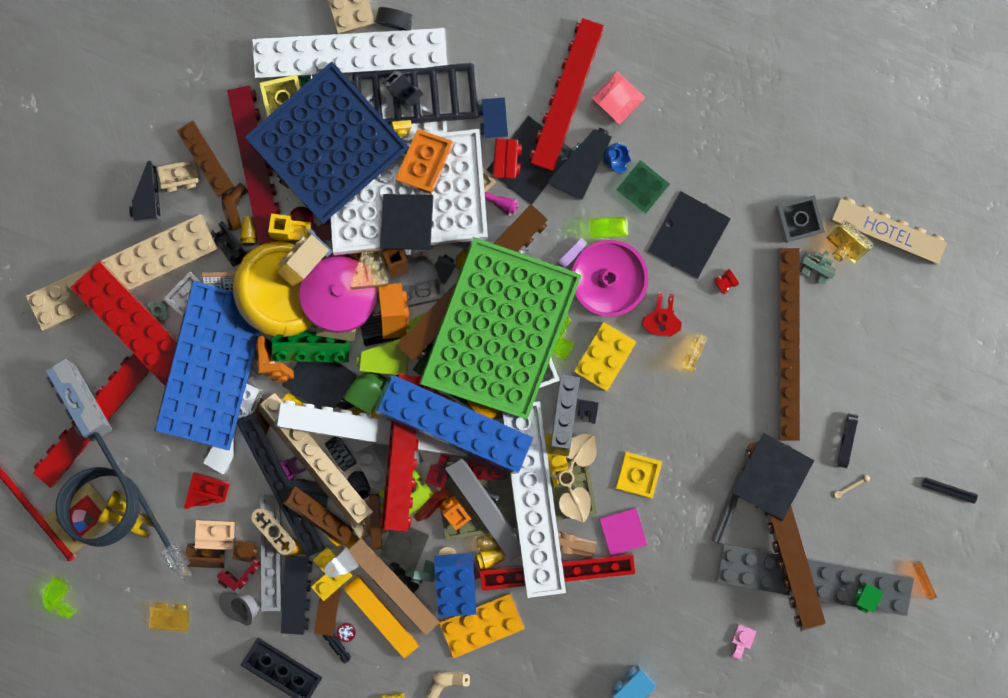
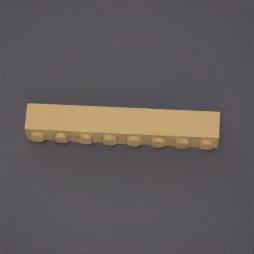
[258,393,373,528]

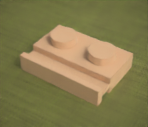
[194,520,235,550]

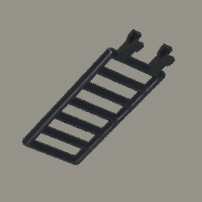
[350,63,479,125]

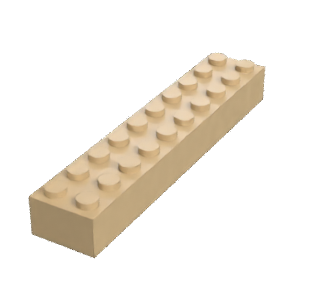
[26,214,219,331]

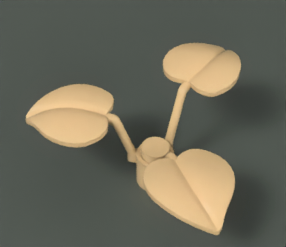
[550,434,597,522]

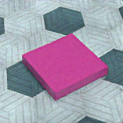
[599,508,647,556]

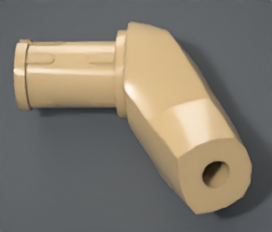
[425,672,470,698]

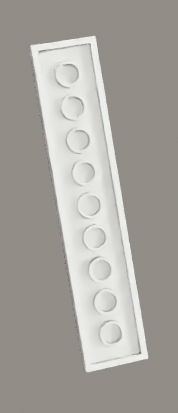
[252,28,447,78]
[502,401,566,598]

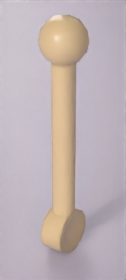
[834,475,870,498]

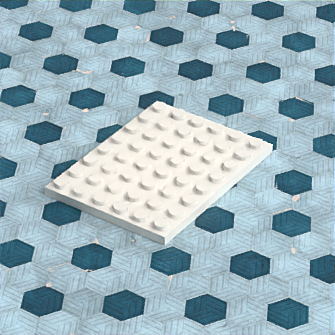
[331,129,488,255]

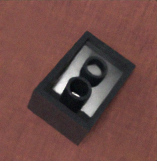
[129,161,161,222]

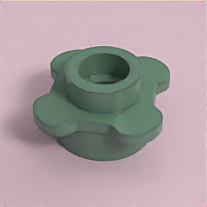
[148,301,168,320]

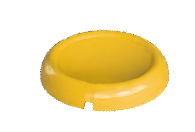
[233,241,313,337]

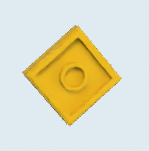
[615,452,662,498]

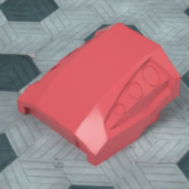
[591,72,645,125]

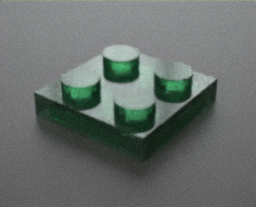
[616,160,670,214]

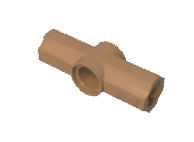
[558,532,596,558]

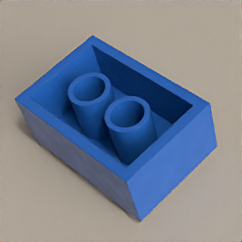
[434,553,477,617]

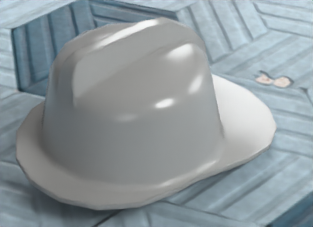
[219,592,261,626]

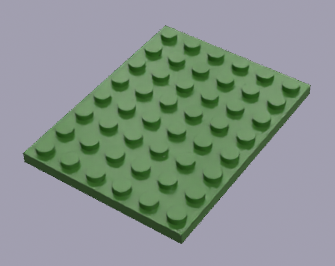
[419,236,582,419]

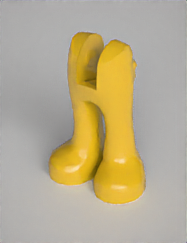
[97,490,154,539]

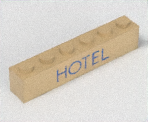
[830,197,947,265]

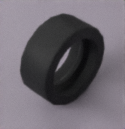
[375,7,414,31]

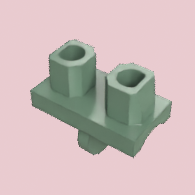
[800,251,836,285]

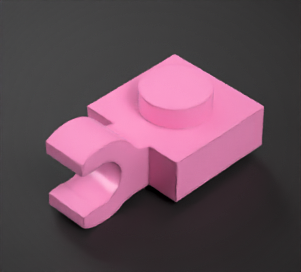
[731,624,757,660]

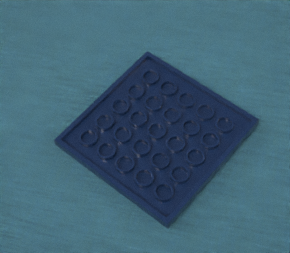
[245,61,410,225]

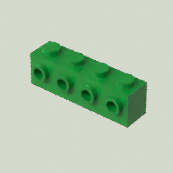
[271,332,350,362]

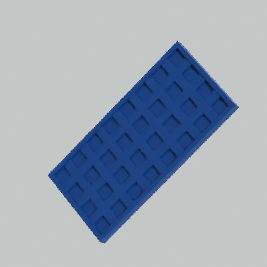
[154,281,260,451]

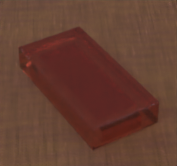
[413,489,450,522]

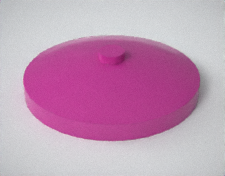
[572,240,648,317]
[299,256,377,333]

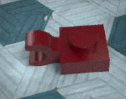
[425,454,450,489]

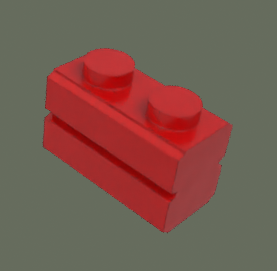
[493,138,522,179]

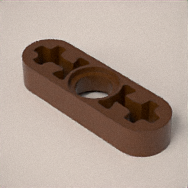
[369,493,382,550]

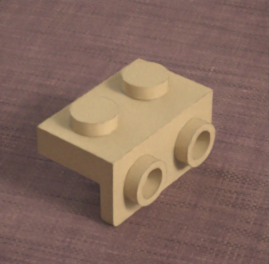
[157,160,200,193]

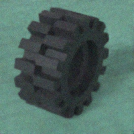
[325,437,357,472]

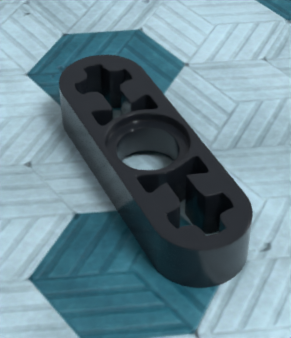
[837,412,859,469]

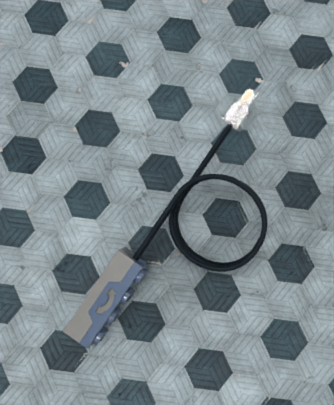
[46,359,193,581]

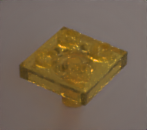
[826,220,874,263]

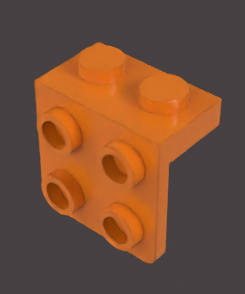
[256,336,294,383]

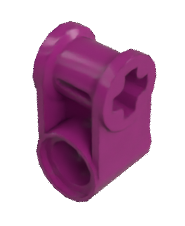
[280,456,306,479]

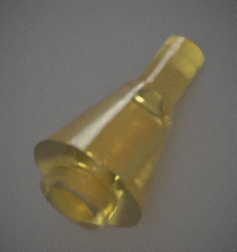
[477,534,501,552]

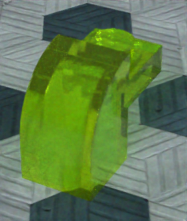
[589,217,628,238]
[553,317,575,360]
[43,575,77,619]

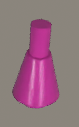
[485,192,519,216]

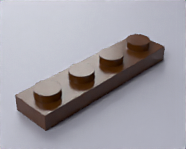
[283,486,354,545]

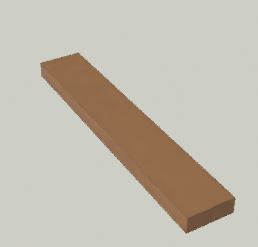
[349,538,440,635]

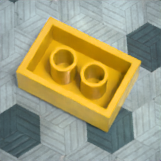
[574,322,636,391]

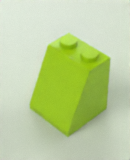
[357,338,409,375]

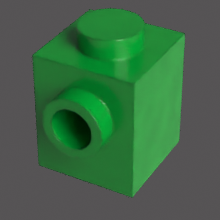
[853,582,884,614]

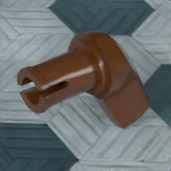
[221,182,248,231]

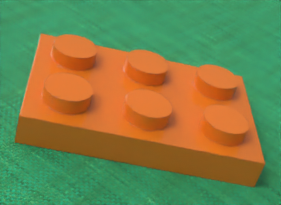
[395,129,454,195]

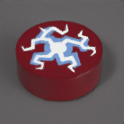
[337,622,356,642]

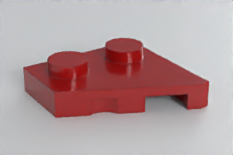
[184,472,231,509]

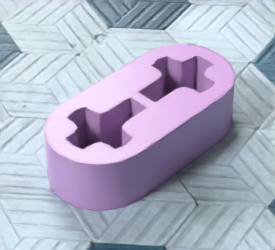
[556,238,588,268]

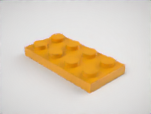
[439,593,524,658]

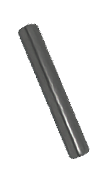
[712,471,742,544]

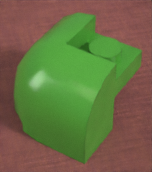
[344,372,388,414]

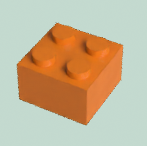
[378,283,409,339]

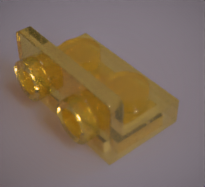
[150,602,191,632]

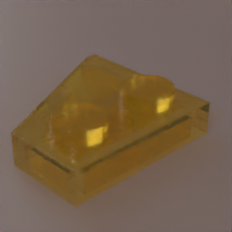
[350,250,388,290]
[683,334,707,373]

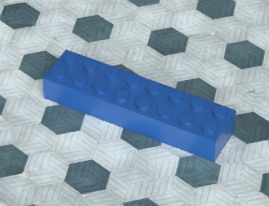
[374,375,533,474]

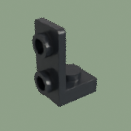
[429,254,456,285]

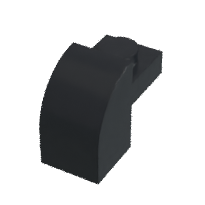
[382,71,423,109]

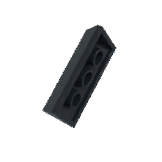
[240,637,323,698]

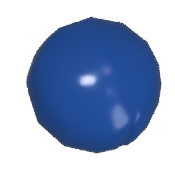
[603,142,631,174]

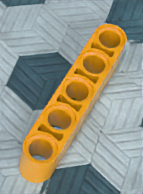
[344,575,419,658]

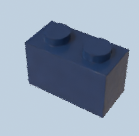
[478,97,508,139]

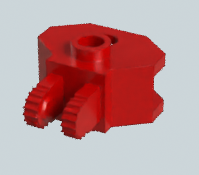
[642,292,682,337]

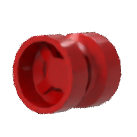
[713,269,739,295]

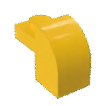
[268,214,311,243]

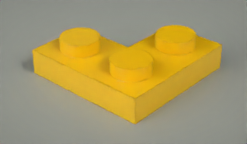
[311,547,353,601]

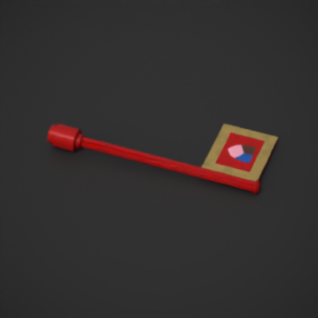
[0,466,112,561]

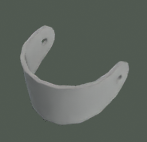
[316,545,359,577]

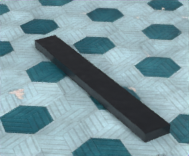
[236,412,325,557]

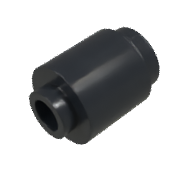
[347,471,370,500]

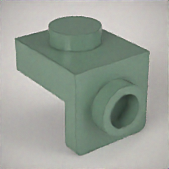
[405,560,435,584]

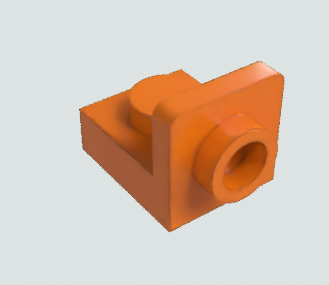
[439,496,471,530]

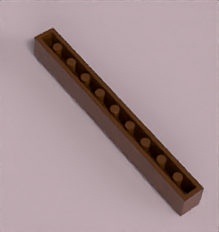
[396,204,548,361]
[778,248,800,441]
[745,441,826,631]

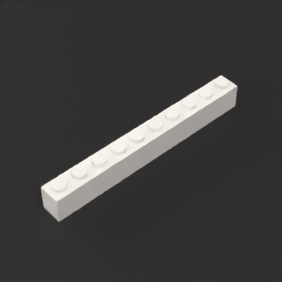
[274,400,467,458]

